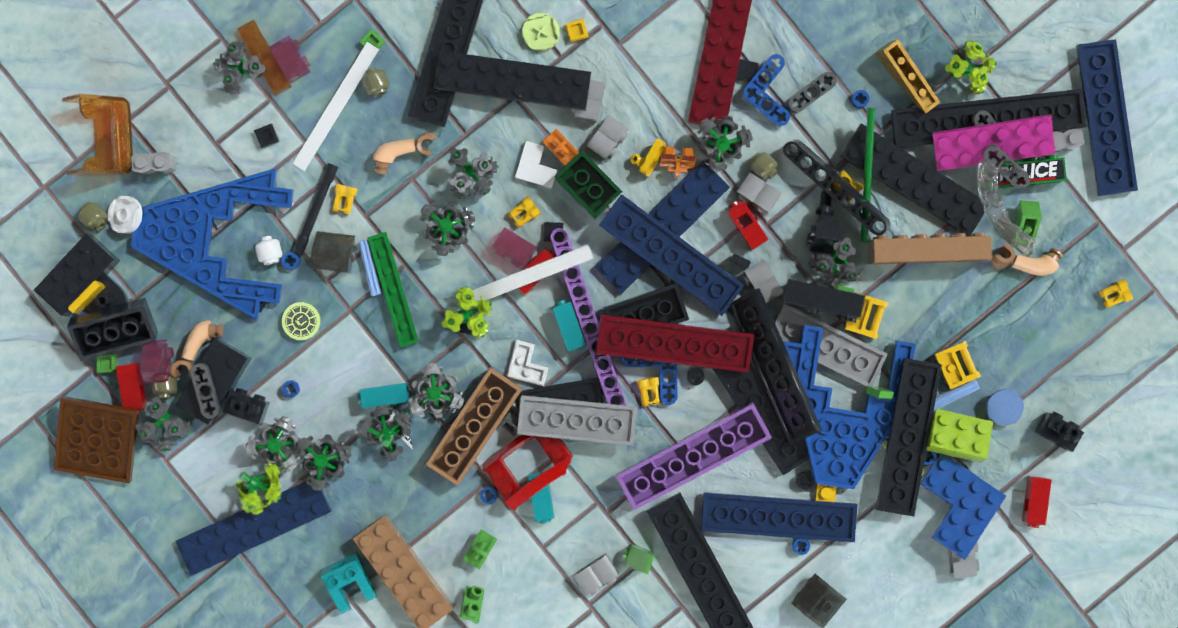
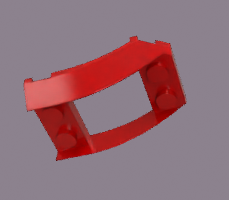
[482,435,573,511]

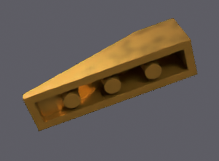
[875,39,940,114]

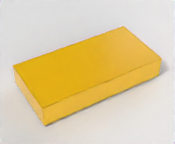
[68,281,106,314]

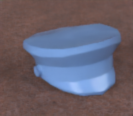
[987,388,1024,426]

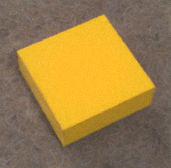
[565,19,589,43]

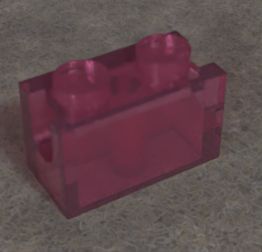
[269,36,311,83]
[492,227,538,268]
[140,339,174,384]

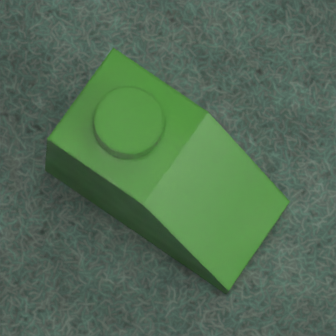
[1014,200,1042,246]
[623,544,654,574]

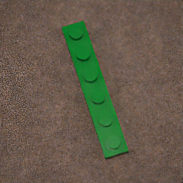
[368,232,419,347]

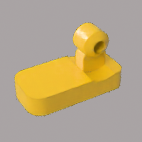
[630,138,667,178]

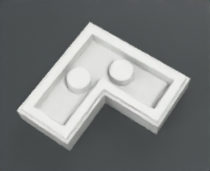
[515,141,557,189]
[507,340,549,386]

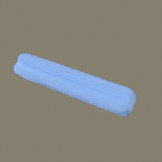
[358,240,381,296]
[934,380,980,410]

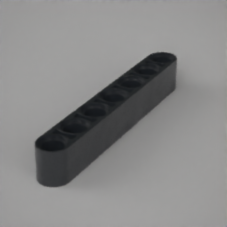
[783,139,891,236]

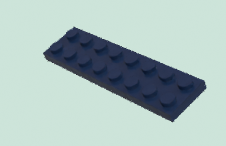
[1076,39,1138,196]
[594,160,730,294]
[599,194,745,316]
[175,479,332,576]
[701,492,858,542]

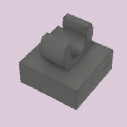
[500,410,519,436]

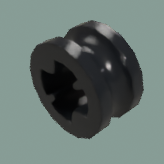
[687,368,704,385]
[796,472,814,490]

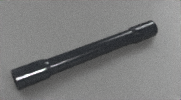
[292,163,338,256]

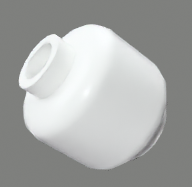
[255,236,283,265]

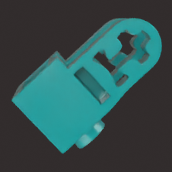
[321,552,377,614]

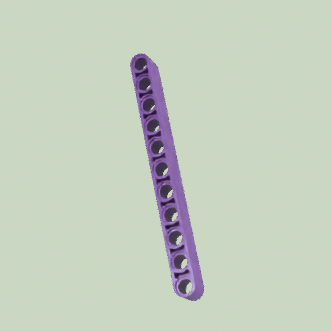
[551,228,626,405]

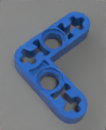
[742,54,790,126]
[621,357,678,405]

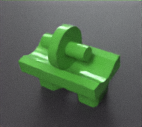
[463,529,497,569]
[459,585,484,624]

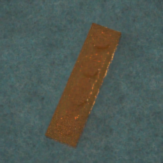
[237,19,292,96]

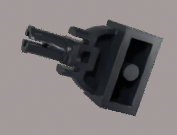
[807,190,840,254]
[222,388,270,425]
[1034,411,1084,452]

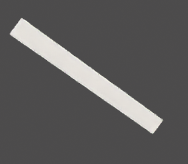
[293,42,379,171]
[471,245,593,301]

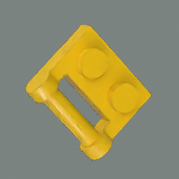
[844,292,888,339]
[934,341,981,390]

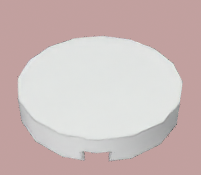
[107,195,142,234]

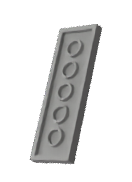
[775,304,888,387]
[517,395,637,445]

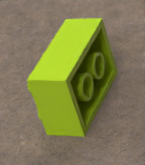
[926,409,993,463]

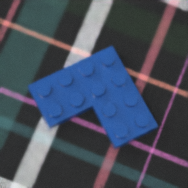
[920,454,1006,560]

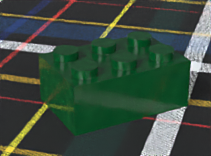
[555,150,623,220]

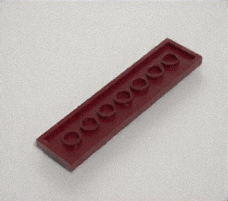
[688,0,752,129]
[596,314,754,372]

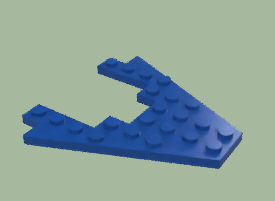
[131,169,294,319]
[783,325,916,489]

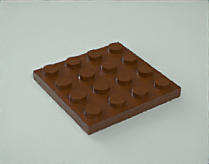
[54,396,139,484]

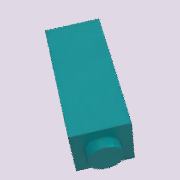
[553,300,586,352]
[357,383,410,409]
[528,472,555,524]

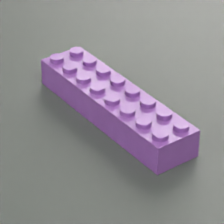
[616,402,772,510]

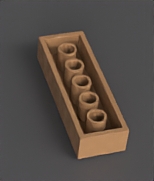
[868,233,992,265]
[426,367,523,486]
[353,514,454,628]

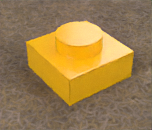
[815,484,837,502]

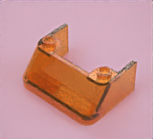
[62,94,133,176]

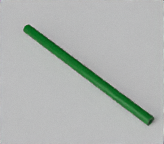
[860,108,875,243]

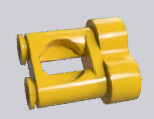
[833,170,863,202]
[332,184,358,214]
[508,196,541,228]
[1099,279,1133,308]
[636,377,661,407]

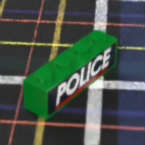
[983,155,1067,190]

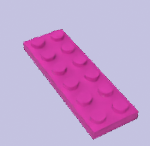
[932,114,1055,171]

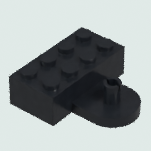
[34,233,128,317]

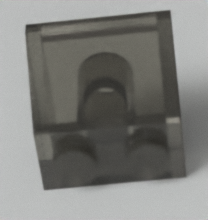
[309,231,356,274]
[791,573,847,628]

